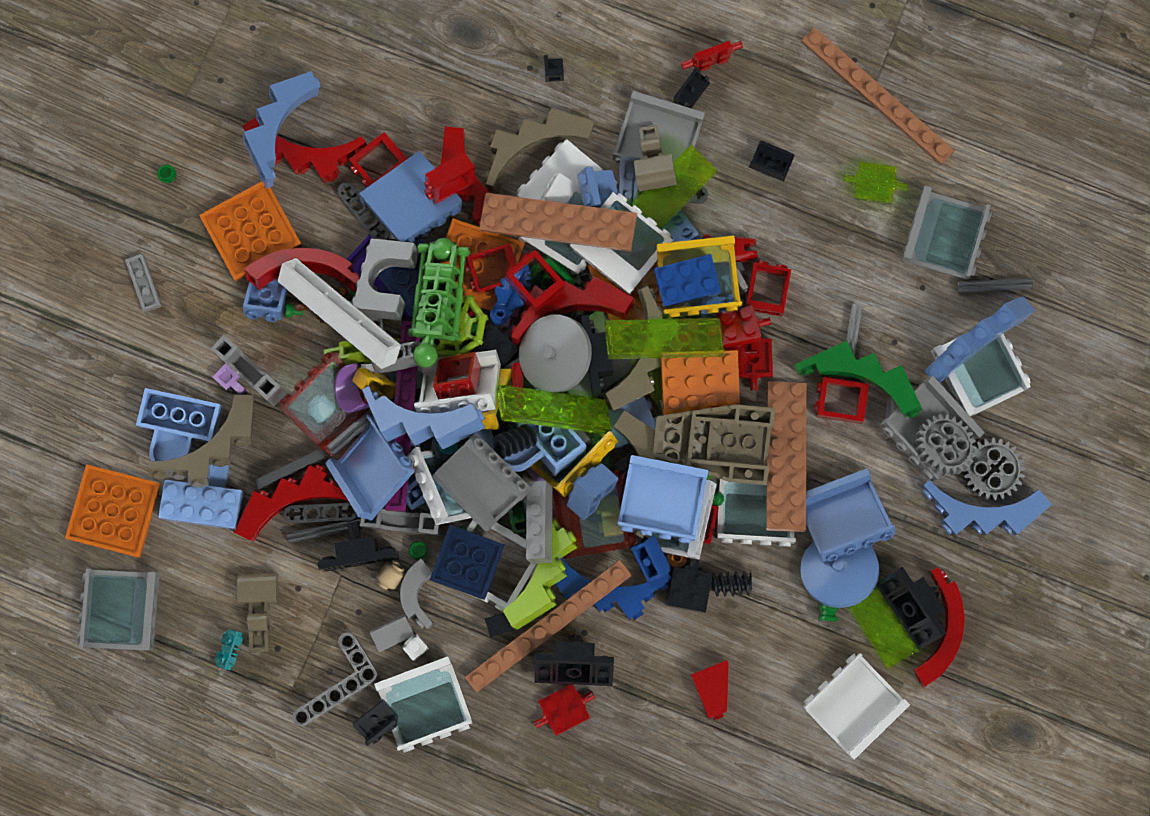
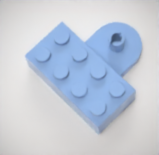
[136,388,224,461]
[503,389,586,476]
[158,465,245,530]

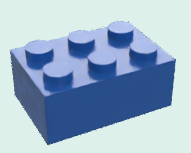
[654,254,721,308]

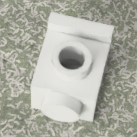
[402,634,429,661]

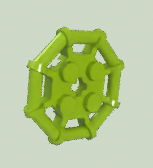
[428,294,488,357]

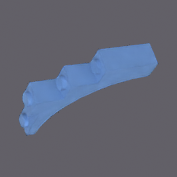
[924,296,1036,383]
[921,480,1052,536]

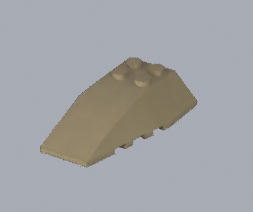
[652,404,775,485]

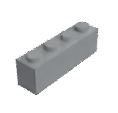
[526,481,552,564]

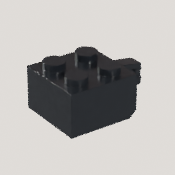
[469,323,519,369]
[667,558,713,614]

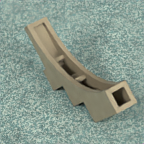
[484,108,594,191]
[602,286,679,411]
[149,395,255,488]
[613,410,667,540]

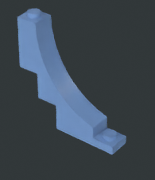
[243,71,321,189]
[362,386,485,449]

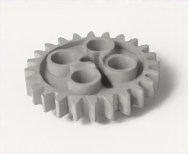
[915,414,977,476]
[963,438,1026,501]

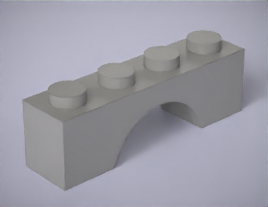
[360,509,440,536]

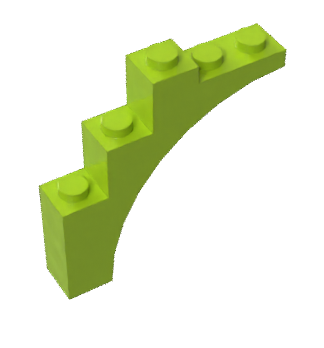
[503,519,578,630]

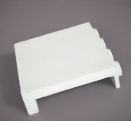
[517,139,618,206]
[414,350,501,414]
[803,653,910,760]

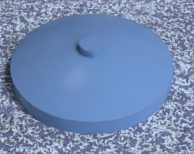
[800,542,879,608]

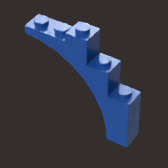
[556,558,672,621]

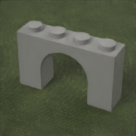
[352,238,419,321]
[211,335,286,407]

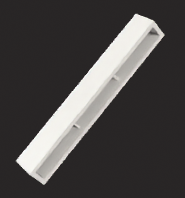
[278,258,401,369]

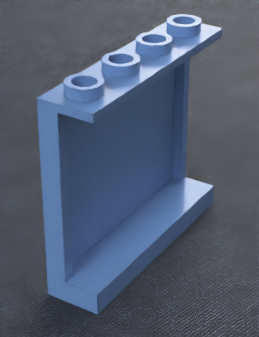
[359,151,462,243]
[325,414,415,521]
[806,468,895,562]

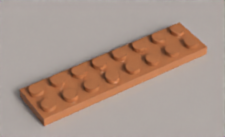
[479,193,637,252]
[766,382,807,532]

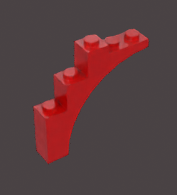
[242,117,367,183]
[440,126,491,226]
[510,276,635,346]
[234,464,349,542]

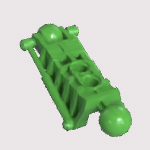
[408,238,470,368]

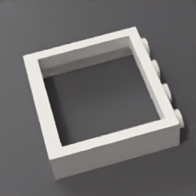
[466,519,537,612]

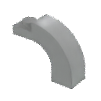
[400,559,434,629]

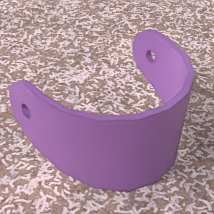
[334,364,370,413]

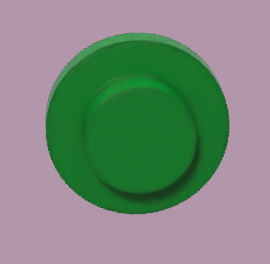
[157,164,177,183]
[409,541,428,560]

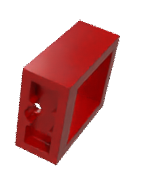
[349,132,407,188]
[424,152,475,205]
[464,243,517,295]
[505,250,565,313]
[745,261,792,317]
[433,352,481,400]
[814,377,869,424]

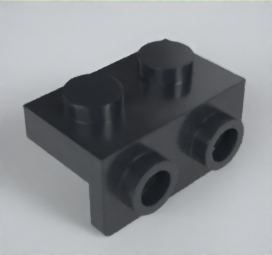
[749,141,795,182]
[353,699,398,746]

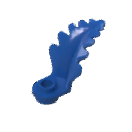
[489,265,531,326]

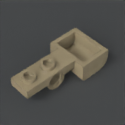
[634,125,677,192]
[237,573,279,653]

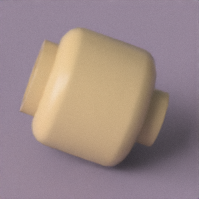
[376,560,405,590]

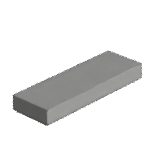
[125,253,162,313]

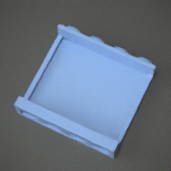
[617,455,708,544]

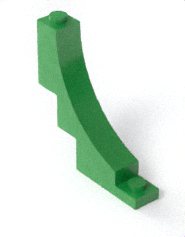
[794,341,922,418]

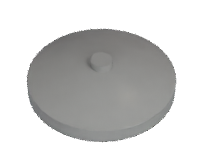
[519,315,592,393]

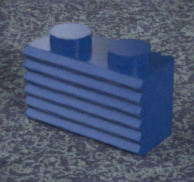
[631,535,672,582]

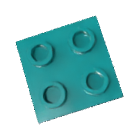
[215,629,244,670]

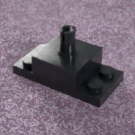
[581,315,630,398]
[317,521,399,572]
[876,567,947,650]
[534,634,614,686]

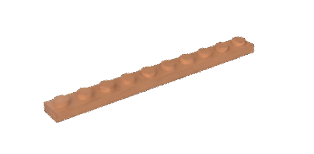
[801,27,954,165]
[465,560,632,693]

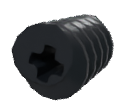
[493,424,537,459]
[712,571,752,597]

